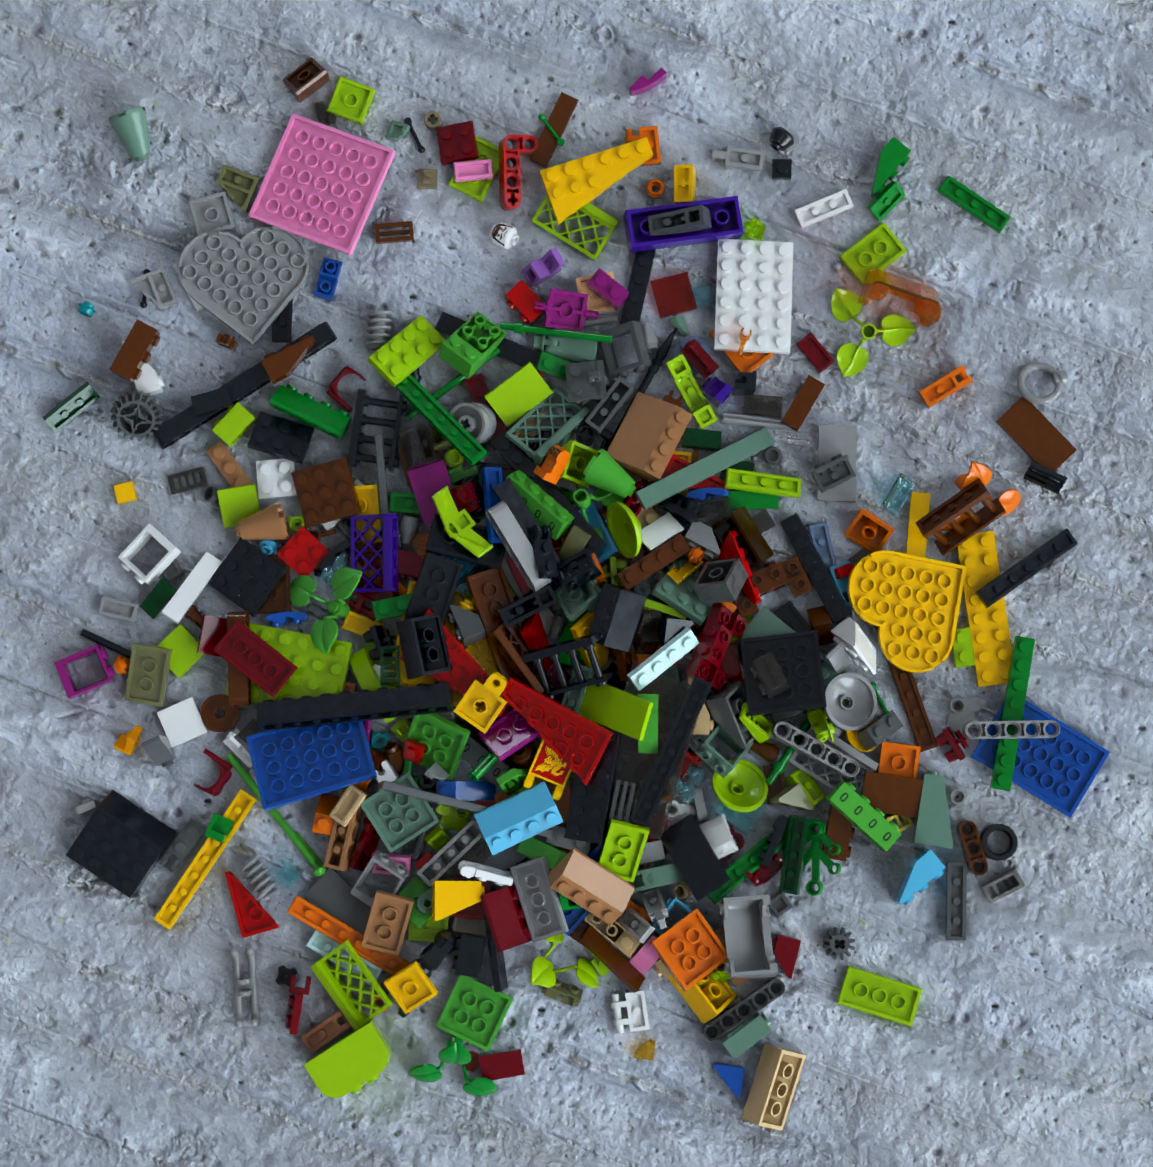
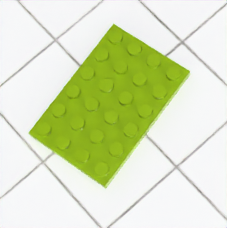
[225,623,353,703]

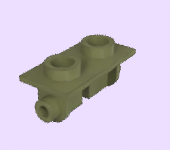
[541,978,583,1007]

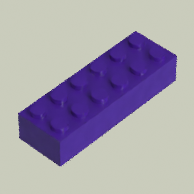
[623,196,744,253]

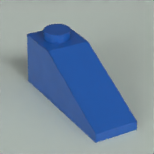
[436,781,495,801]

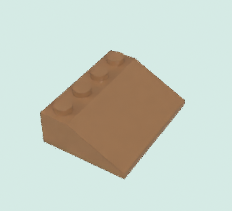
[607,392,693,484]

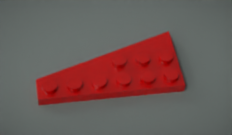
[400,608,509,717]
[502,677,613,785]

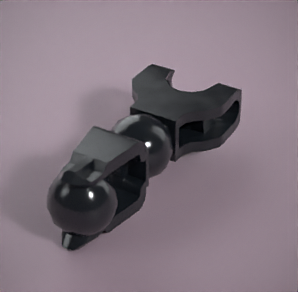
[379,929,457,1018]

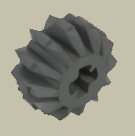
[822,927,855,960]

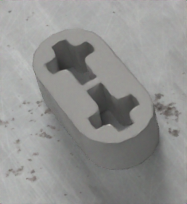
[691,784,708,822]

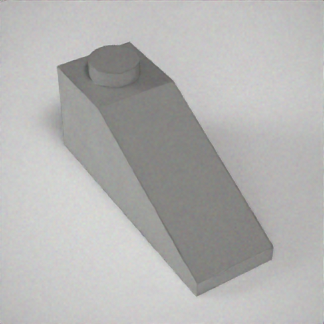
[821,643,852,675]

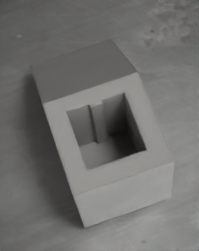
[684,519,720,561]

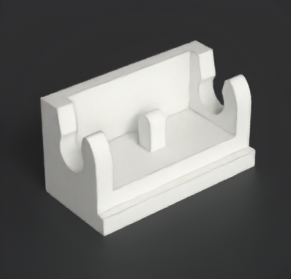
[376,760,400,786]

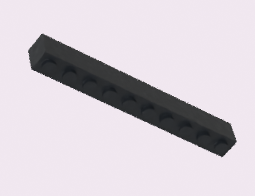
[257,681,453,731]

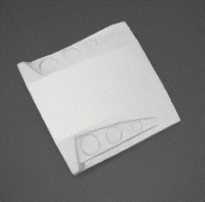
[699,814,739,859]

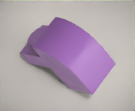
[521,247,565,287]

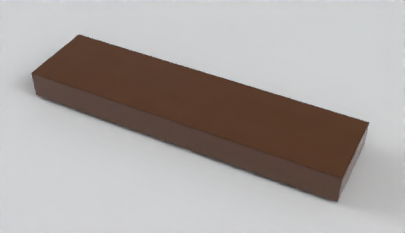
[530,92,579,168]
[579,925,645,993]

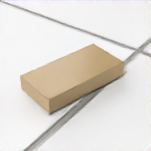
[328,785,367,827]

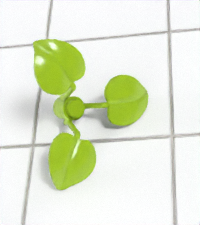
[831,288,916,377]
[530,933,599,988]

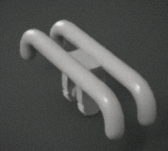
[230,947,259,1027]

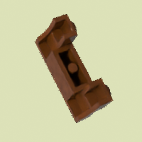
[733,556,813,618]

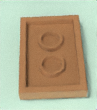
[361,890,414,956]

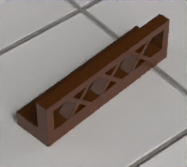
[487,622,551,693]

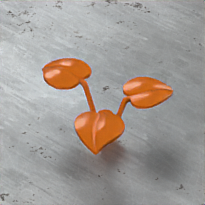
[940,461,1021,531]

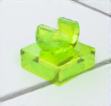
[742,218,766,241]

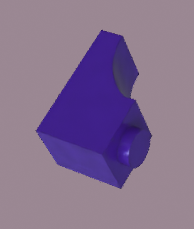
[702,376,733,409]

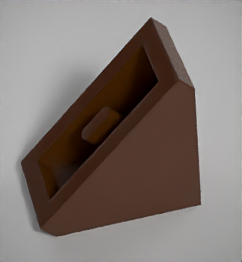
[807,606,834,646]

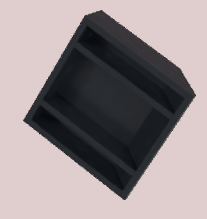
[66,790,177,898]

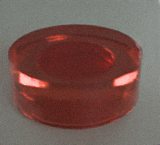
[465,1051,480,1071]

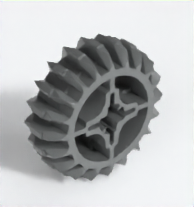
[111,390,163,441]

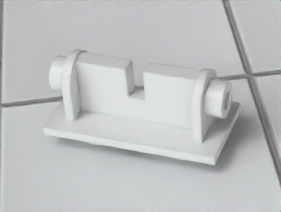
[223,728,253,768]

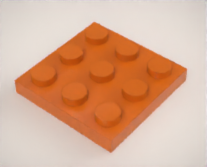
[650,908,727,991]

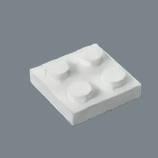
[256,459,297,500]

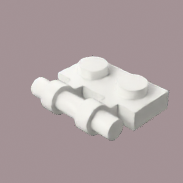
[610,990,650,1034]

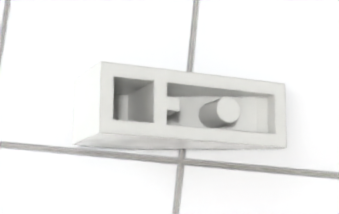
[122,341,165,396]

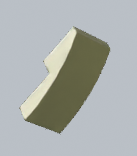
[558,525,591,562]

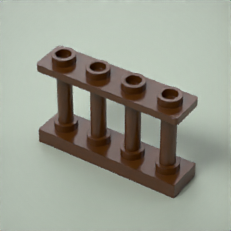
[916,478,1006,556]

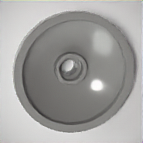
[824,673,877,731]

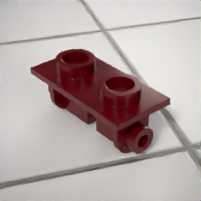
[680,339,719,379]

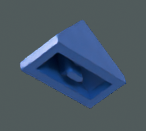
[712,1062,744,1098]

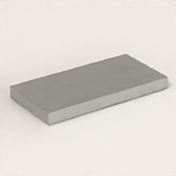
[817,425,857,502]
[509,856,569,942]

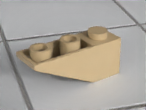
[584,913,644,958]

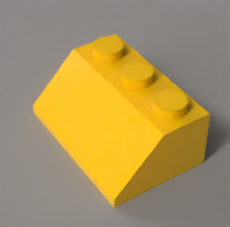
[668,971,737,1024]

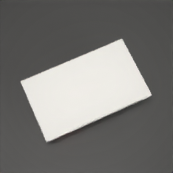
[642,512,684,551]

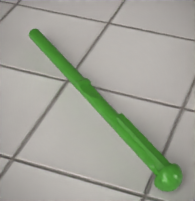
[226,753,326,876]

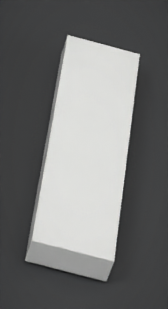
[162,552,222,624]

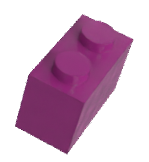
[587,268,629,311]

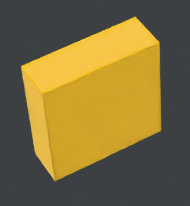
[113,481,137,505]

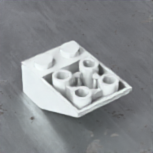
[831,617,876,675]

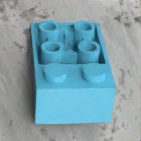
[894,849,946,905]

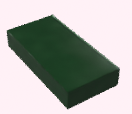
[682,428,722,451]
[139,578,177,619]

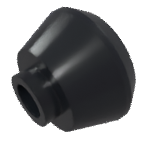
[769,127,794,151]

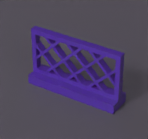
[351,513,398,593]

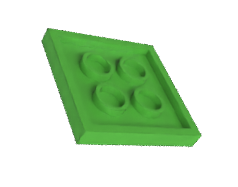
[402,713,471,781]
[436,975,513,1052]

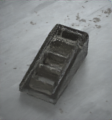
[167,466,209,495]

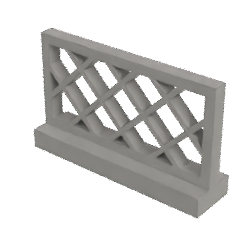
[788,725,879,795]

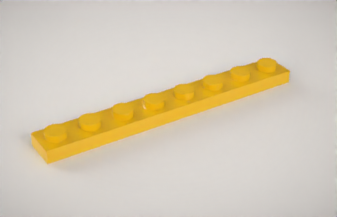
[154,789,258,930]

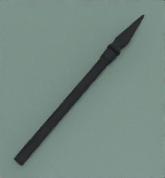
[605,328,677,451]

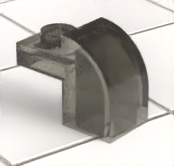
[632,609,662,655]

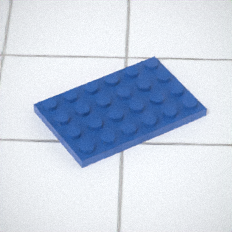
[970,700,1110,818]
[246,721,377,811]

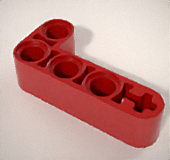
[498,135,538,211]

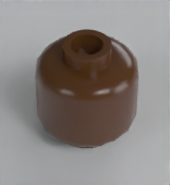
[511,743,537,770]

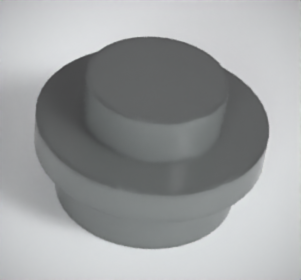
[763,447,782,466]

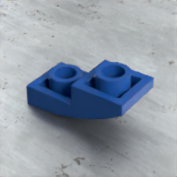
[314,257,342,301]
[686,488,729,505]
[266,612,309,628]

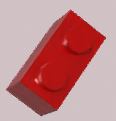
[505,280,545,325]

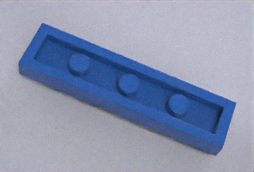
[481,467,503,544]

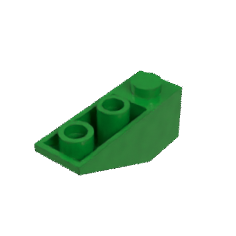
[871,136,911,198]

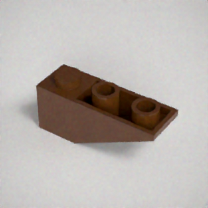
[261,335,316,384]

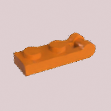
[918,365,973,409]

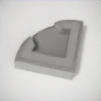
[424,762,450,781]

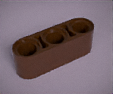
[956,820,988,876]

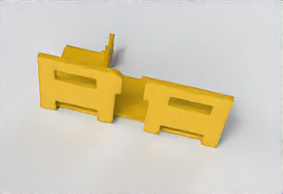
[667,561,702,585]

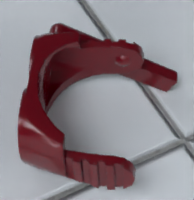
[327,366,366,412]
[194,748,232,796]
[745,854,783,887]

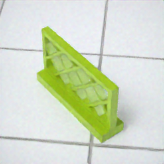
[531,196,620,261]
[310,940,393,1031]

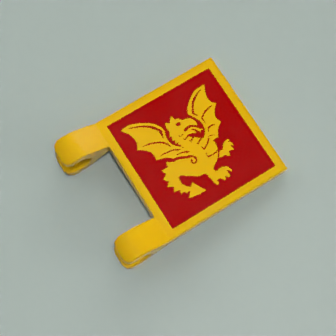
[523,739,572,800]

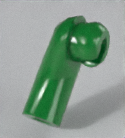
[403,760,420,785]

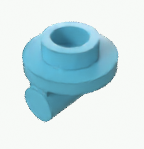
[259,540,282,556]

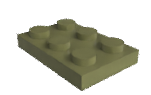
[124,643,172,707]

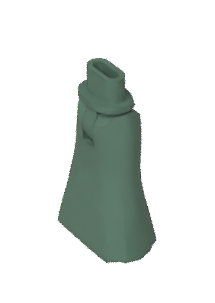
[533,331,600,363]

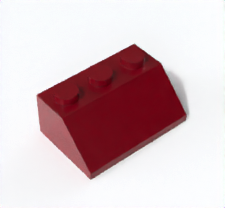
[480,884,532,952]

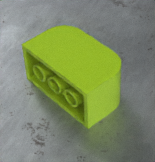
[304,1019,391,1098]

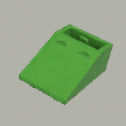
[439,312,507,379]

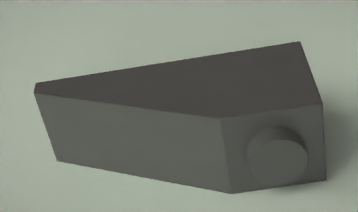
[648,205,712,236]
[141,735,177,768]

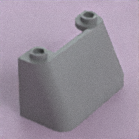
[718,894,778,978]

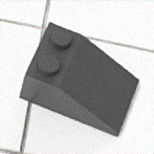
[706,680,755,749]

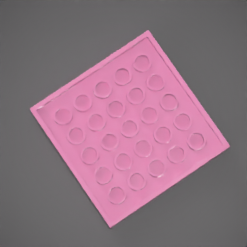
[248,113,396,256]

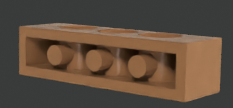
[323,790,366,871]

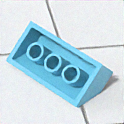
[473,781,564,855]

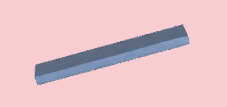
[808,521,848,628]

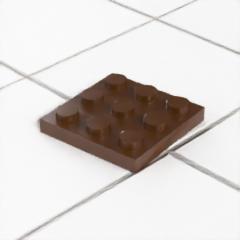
[291,457,362,528]

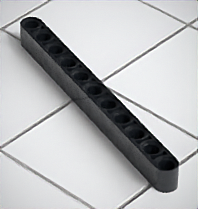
[153,322,337,449]

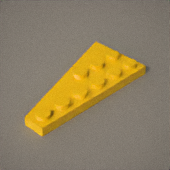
[539,137,653,225]

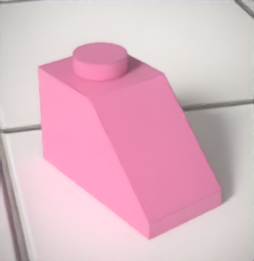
[629,934,660,975]

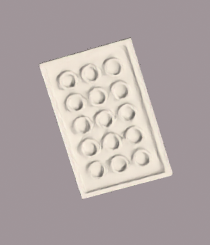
[714,239,793,354]

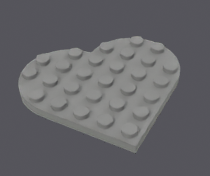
[179,226,309,346]

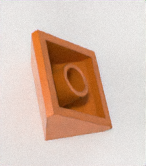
[844,508,895,553]

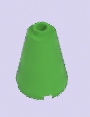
[581,448,636,498]

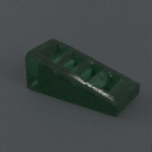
[380,646,400,688]

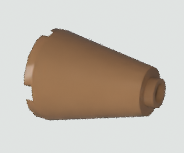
[235,501,290,540]

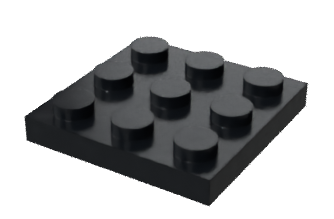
[208,537,288,617]

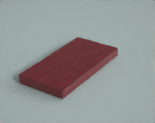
[213,620,298,698]

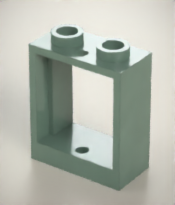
[694,724,753,778]
[720,1012,772,1059]

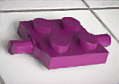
[534,288,598,332]

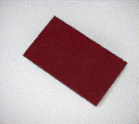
[478,1049,525,1081]

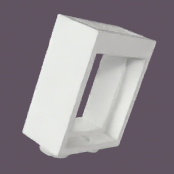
[118,523,181,585]

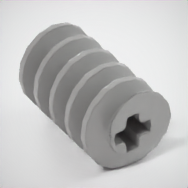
[366,310,392,351]
[240,855,280,899]

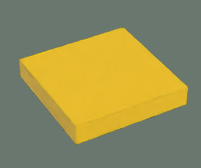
[383,961,438,1015]

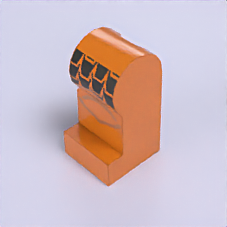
[534,445,570,485]

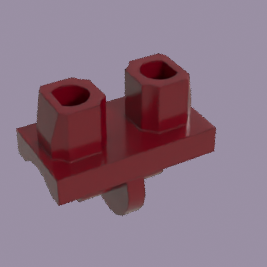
[935,727,969,763]

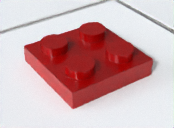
[276,525,331,576]

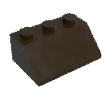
[711,506,774,569]

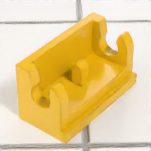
[674,164,696,204]

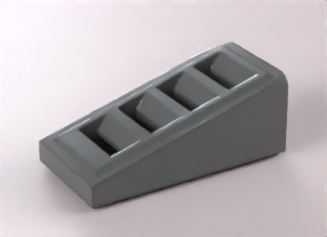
[981,867,1025,904]

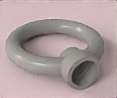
[1017,362,1068,404]

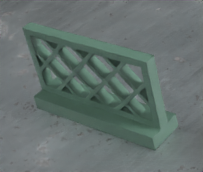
[505,387,591,467]

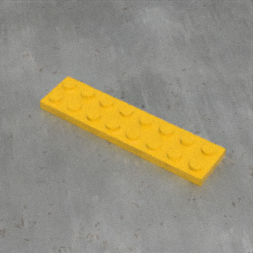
[956,531,1012,688]

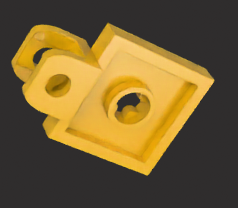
[453,672,508,734]

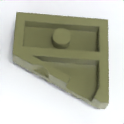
[217,165,260,213]

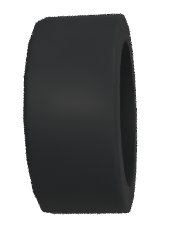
[980,824,1018,861]

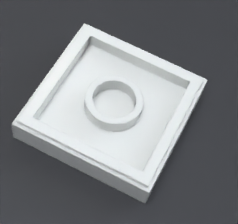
[157,697,208,748]

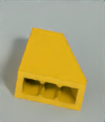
[432,881,485,921]

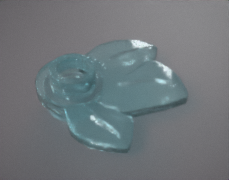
[322,553,350,589]

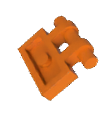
[624,126,661,166]

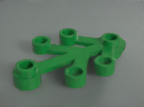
[802,819,841,896]

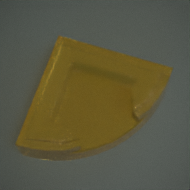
[634,1040,656,1061]

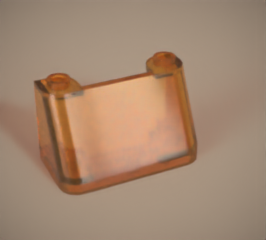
[857,269,942,327]

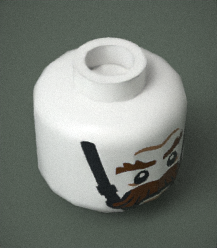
[489,222,519,250]

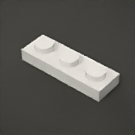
[794,189,854,229]

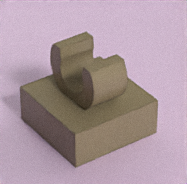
[418,169,438,189]

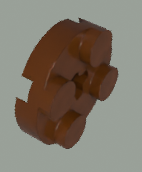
[200,694,240,732]

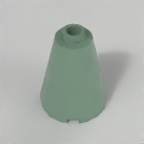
[108,107,150,162]

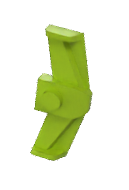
[431,485,494,558]

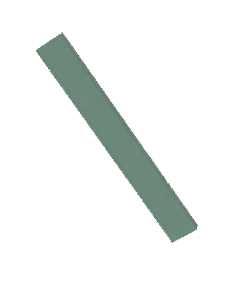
[635,427,775,510]

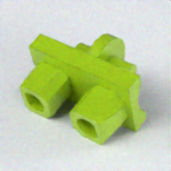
[602,557,627,586]

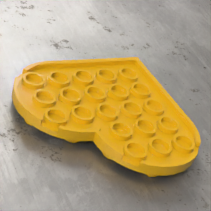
[847,550,967,673]

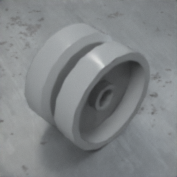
[450,402,497,444]

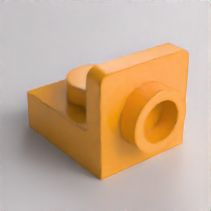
[114,725,143,756]

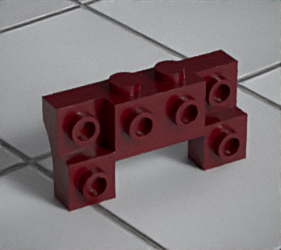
[686,604,748,692]

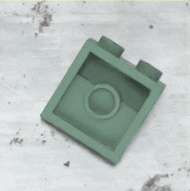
[554,578,602,622]

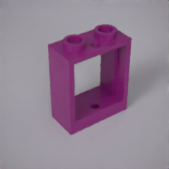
[54,645,116,699]

